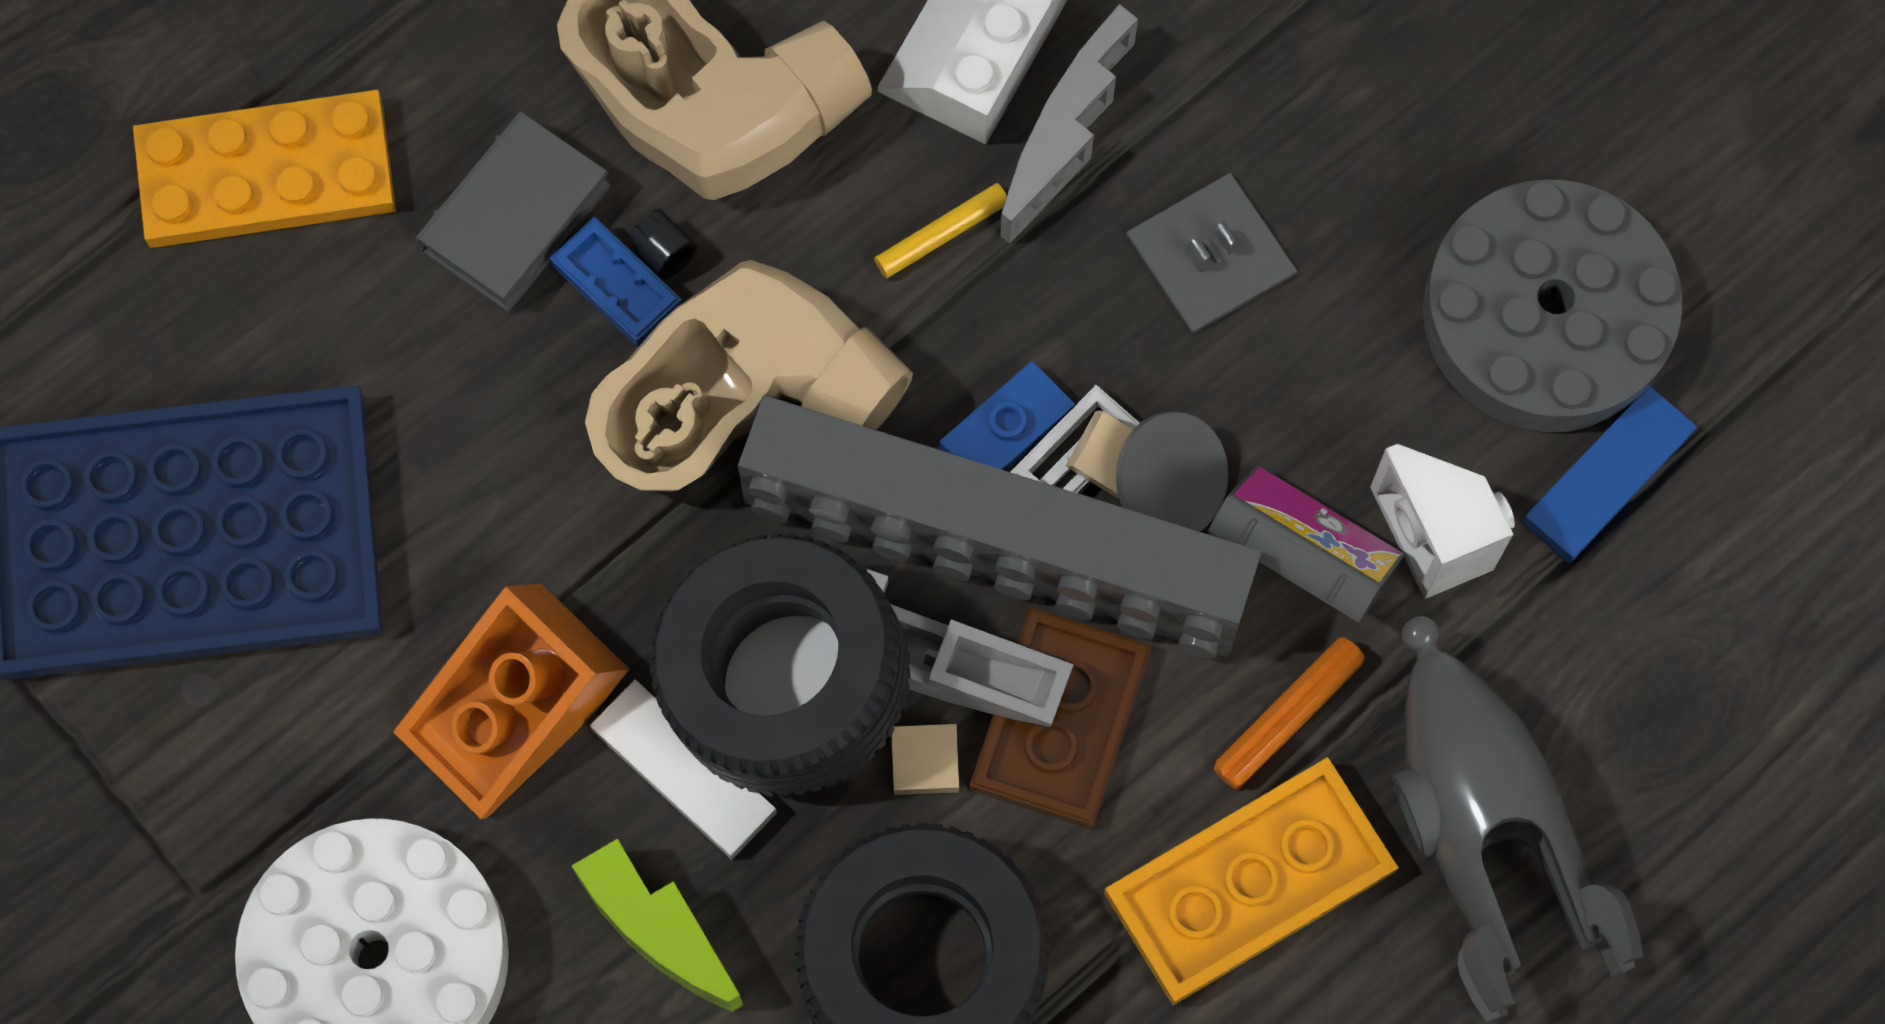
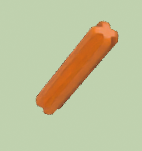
[1214,637,1365,790]

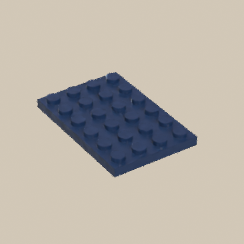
[0,385,383,681]

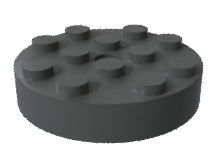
[1423,179,1682,432]

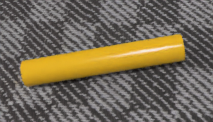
[874,183,1007,279]

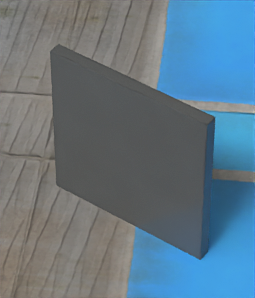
[1126,173,1297,335]

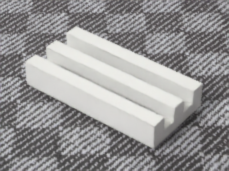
[1011,385,1140,494]

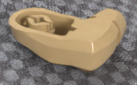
[557,0,872,200]

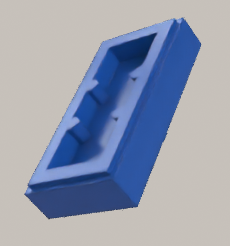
[549,217,682,348]
[940,361,1075,471]

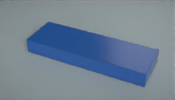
[1522,386,1697,564]

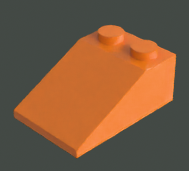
[393,583,629,819]

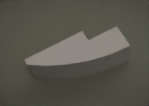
[891,604,1074,727]

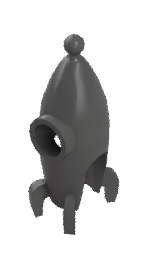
[1392,616,1644,1022]

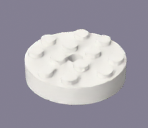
[235,819,509,1024]

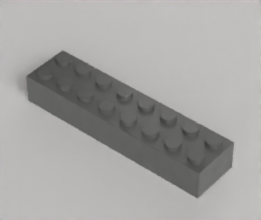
[738,395,1262,659]

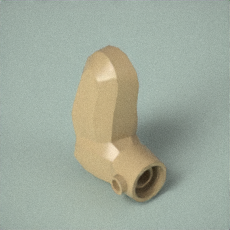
[585,260,913,492]

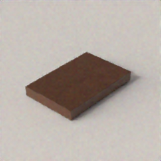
[969,607,1152,830]

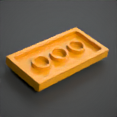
[133,90,396,248]
[1104,757,1398,1005]

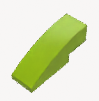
[571,839,743,1012]

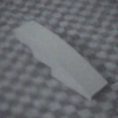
[1000,4,1138,244]

